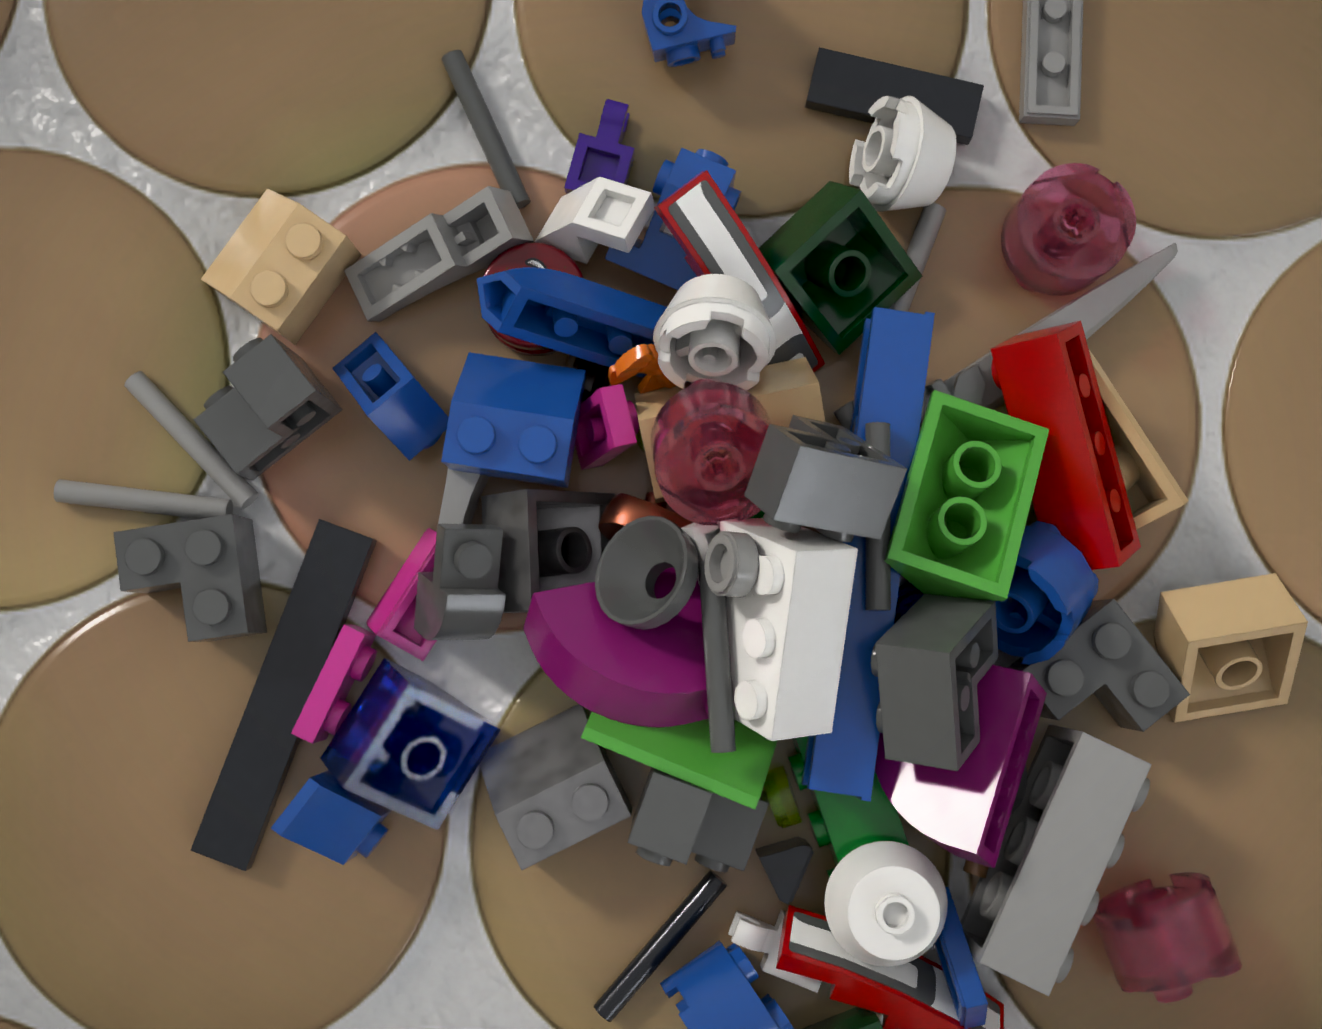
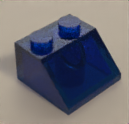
[320,658,501,830]

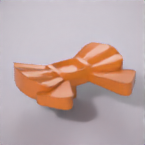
[608,344,676,394]

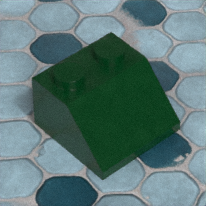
[759,181,923,355]

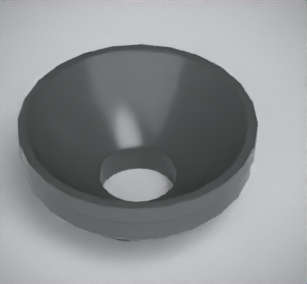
[595,516,699,630]

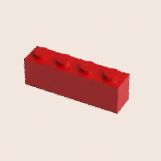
[990,320,1141,570]

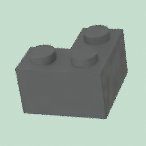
[193,334,343,480]
[744,415,907,542]
[113,514,267,642]
[871,594,999,771]
[1007,599,1190,732]
[627,767,769,873]

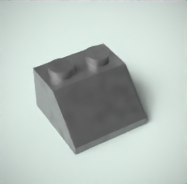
[481,489,615,613]
[476,704,632,871]

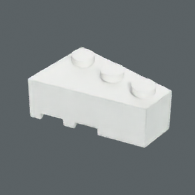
[719,518,858,741]

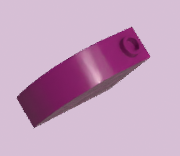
[523,567,708,727]
[875,665,1047,868]

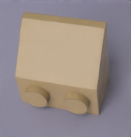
[201,189,361,345]
[1154,573,1308,723]

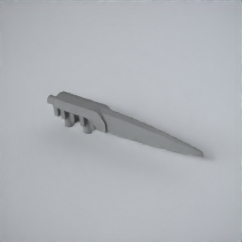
[833,243,1178,434]

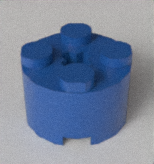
[991,521,1099,665]
[660,940,794,1029]

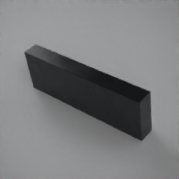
[805,47,984,145]

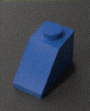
[332,332,449,461]
[271,766,392,865]

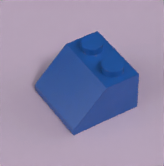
[441,352,586,488]

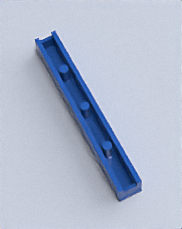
[801,307,935,802]

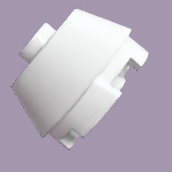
[849,96,957,212]
[653,274,777,396]
[824,841,948,967]

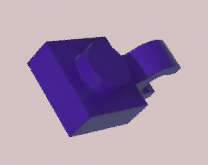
[564,99,635,194]

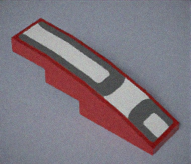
[654,170,825,372]
[776,905,1004,1029]

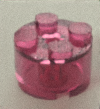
[1001,163,1136,296]
[651,379,772,525]
[1093,872,1242,1003]

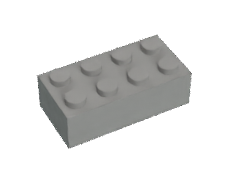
[960,724,1152,996]

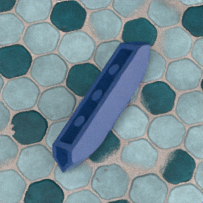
[477,267,689,382]

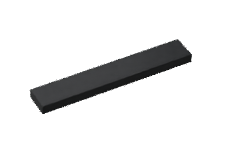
[190,519,377,871]

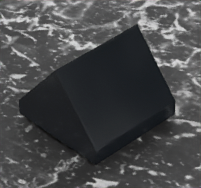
[755,836,814,905]

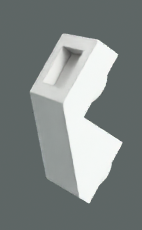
[535,177,655,264]

